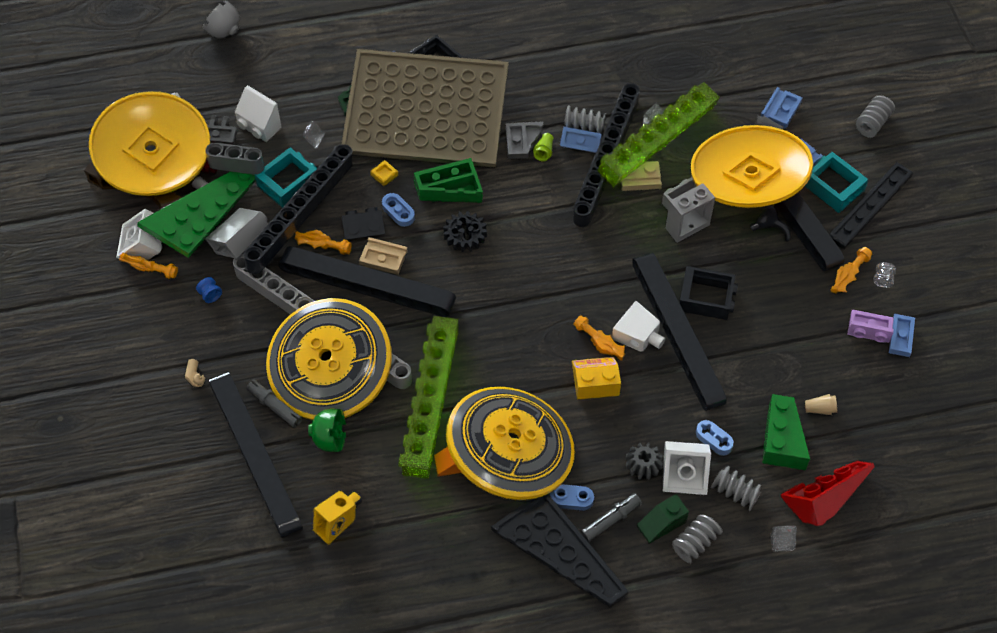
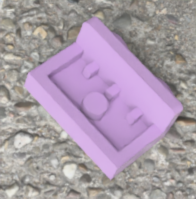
[847,310,894,343]

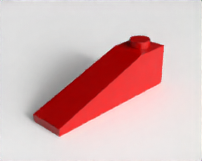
[781,461,874,526]

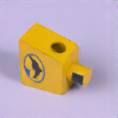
[313,491,362,545]

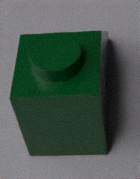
[637,494,689,544]

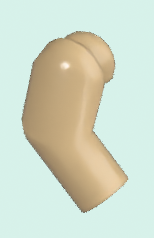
[185,359,205,387]

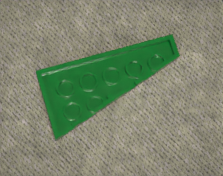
[137,171,256,258]

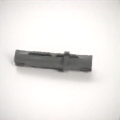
[246,379,303,428]
[580,493,642,543]

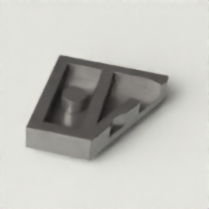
[506,122,543,159]

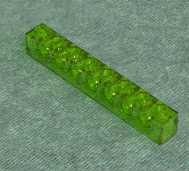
[597,82,720,187]
[399,316,459,479]

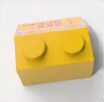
[572,357,621,400]

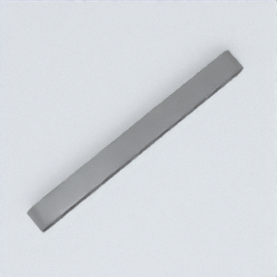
[233,254,412,389]

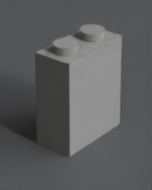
[206,208,268,259]

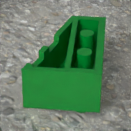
[414,158,483,203]
[762,394,810,470]

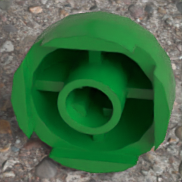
[308,409,346,452]

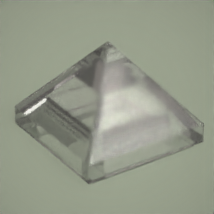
[302,121,325,148]

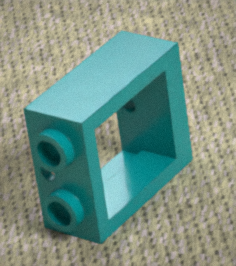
[255,147,317,208]
[805,152,869,213]

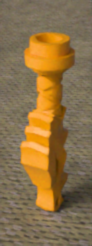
[295,230,352,255]
[831,247,872,293]
[119,252,178,279]
[573,315,625,361]

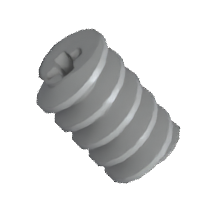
[856,96,895,138]
[564,105,606,134]
[711,466,761,511]
[672,515,722,563]

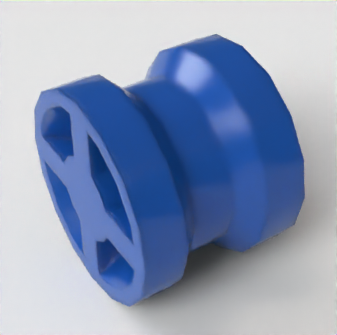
[196,277,222,303]

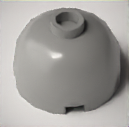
[203,0,239,38]

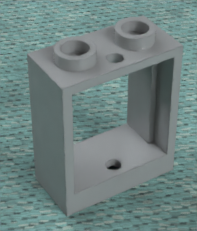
[665,184,715,242]

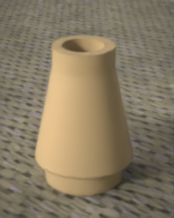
[805,394,837,415]

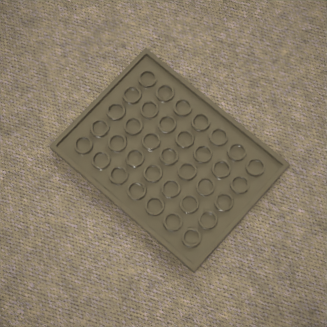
[342,49,508,167]

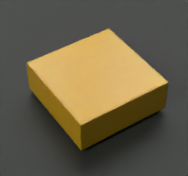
[370,160,398,186]

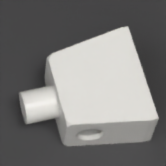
[612,301,665,352]

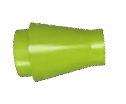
[533,133,553,161]

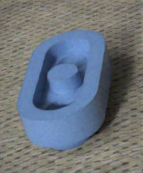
[382,193,415,227]
[550,484,594,510]

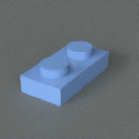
[560,127,602,153]
[888,314,915,357]

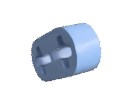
[696,420,734,456]

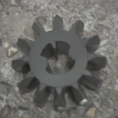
[626,443,663,480]

